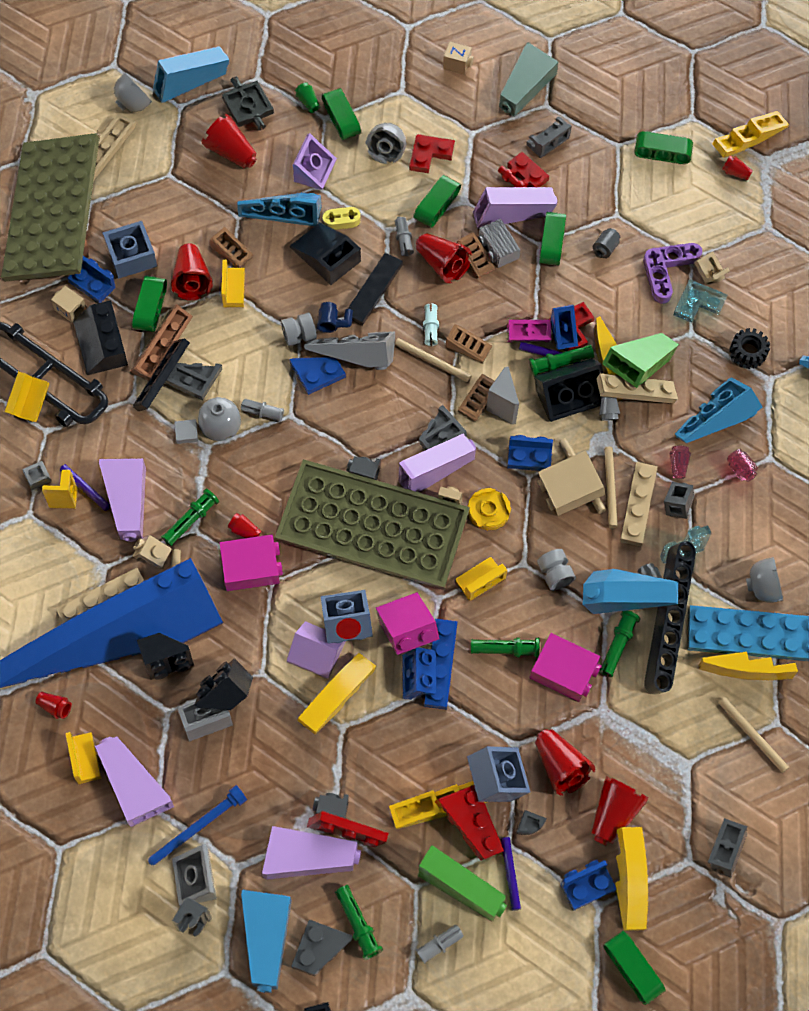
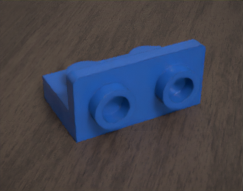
[68,256,116,303]
[507,435,553,471]
[402,647,436,700]
[560,860,616,911]

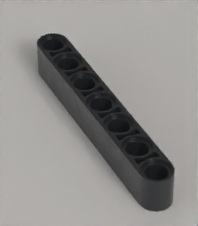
[644,541,696,694]

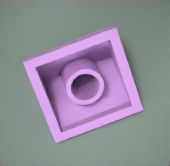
[293,133,337,190]
[287,621,346,679]

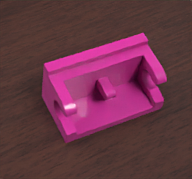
[507,320,551,343]

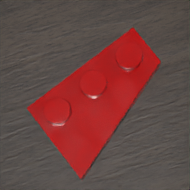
[434,785,504,861]
[307,811,389,847]

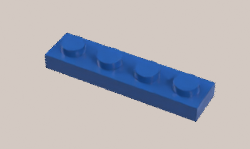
[424,619,458,710]

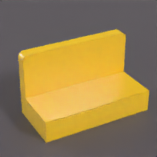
[221,260,245,307]
[5,371,49,422]
[42,470,78,509]
[455,557,508,601]
[65,732,102,784]

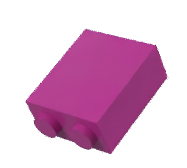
[220,535,283,591]
[376,592,440,655]
[530,633,602,702]

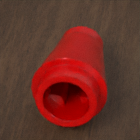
[722,155,753,181]
[227,513,262,538]
[35,692,72,719]

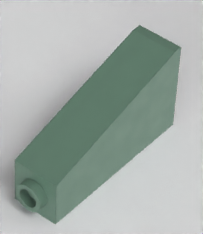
[499,42,559,117]

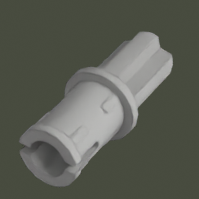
[395,217,414,256]
[241,399,284,422]
[416,925,463,964]

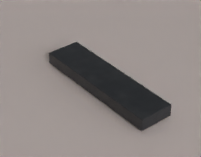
[348,253,403,326]
[133,338,190,411]

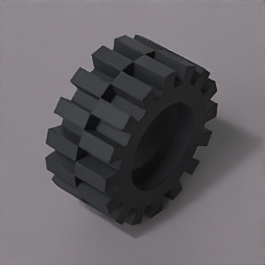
[729,328,770,369]

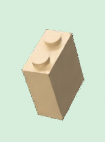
[537,450,605,516]

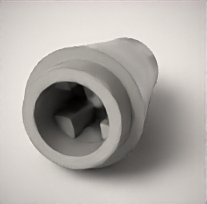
[599,396,620,421]

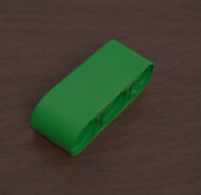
[322,88,361,140]
[634,131,693,164]
[413,175,461,228]
[539,212,566,266]
[132,276,167,332]
[603,931,666,1005]

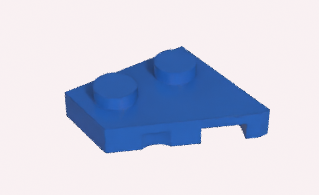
[290,357,346,395]

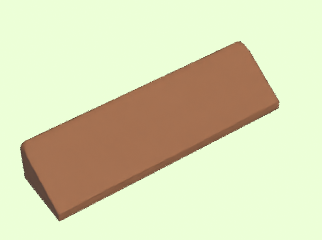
[130,304,193,381]

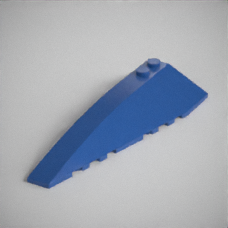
[0,558,223,688]

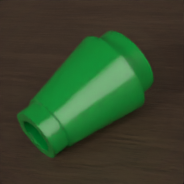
[295,82,320,113]

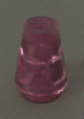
[669,446,691,479]

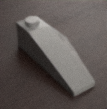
[304,331,395,370]

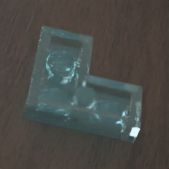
[673,279,728,323]
[660,525,711,564]

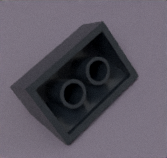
[73,300,128,375]
[534,358,603,422]

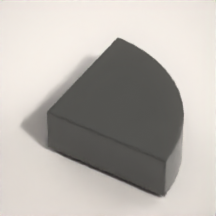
[516,810,547,835]

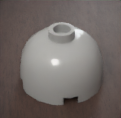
[114,73,152,112]
[366,123,406,164]
[198,397,241,441]
[746,557,783,603]

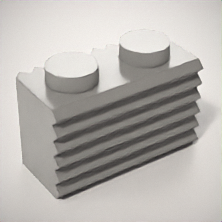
[478,219,520,268]

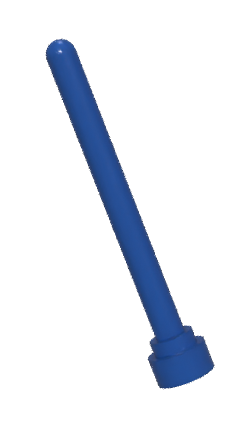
[148,785,247,865]

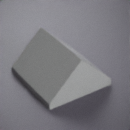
[486,367,519,424]
[178,702,233,741]
[172,844,217,906]

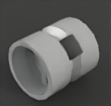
[281,312,317,347]
[537,549,576,590]

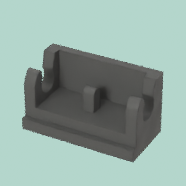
[526,116,572,158]
[708,818,747,878]
[172,896,212,936]

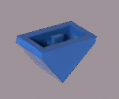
[550,305,578,350]

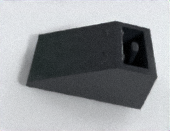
[290,223,361,285]

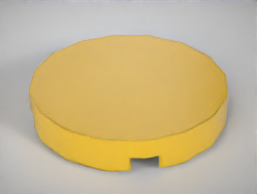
[467,488,511,531]

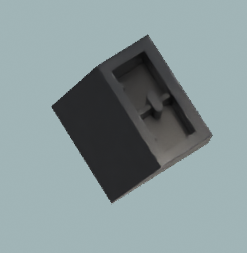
[137,633,194,680]
[194,658,253,710]

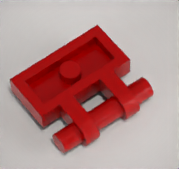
[498,152,549,187]

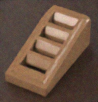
[209,227,253,268]
[457,233,495,278]
[446,324,492,363]
[458,374,495,422]

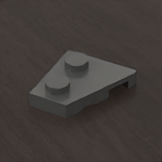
[165,363,223,401]
[419,405,467,450]
[291,919,353,976]

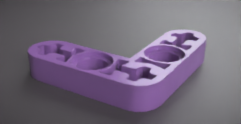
[643,243,702,304]

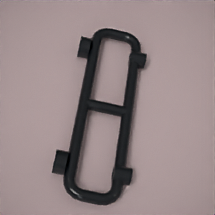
[0,322,108,427]

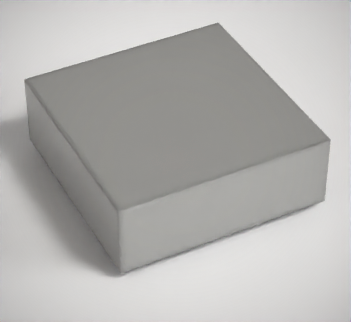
[175,419,198,444]
[22,461,51,490]

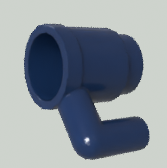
[317,302,353,333]

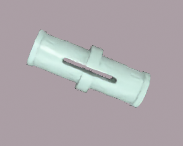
[423,304,439,346]

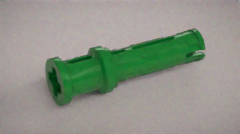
[529,345,594,376]
[161,489,219,546]
[599,610,641,678]
[471,637,540,658]
[335,885,383,960]

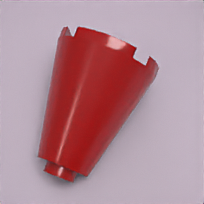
[202,114,257,168]
[416,233,472,284]
[171,243,213,300]
[535,729,595,796]
[591,776,649,846]

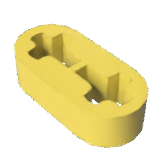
[323,207,361,230]

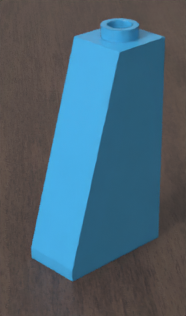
[153,46,229,102]
[241,890,292,993]

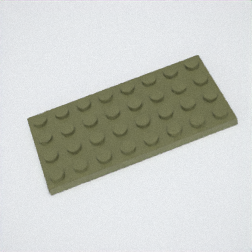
[1,133,99,282]
[275,459,470,590]

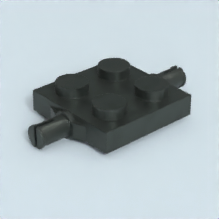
[222,76,274,131]

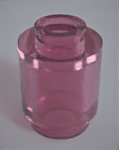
[727,449,758,482]

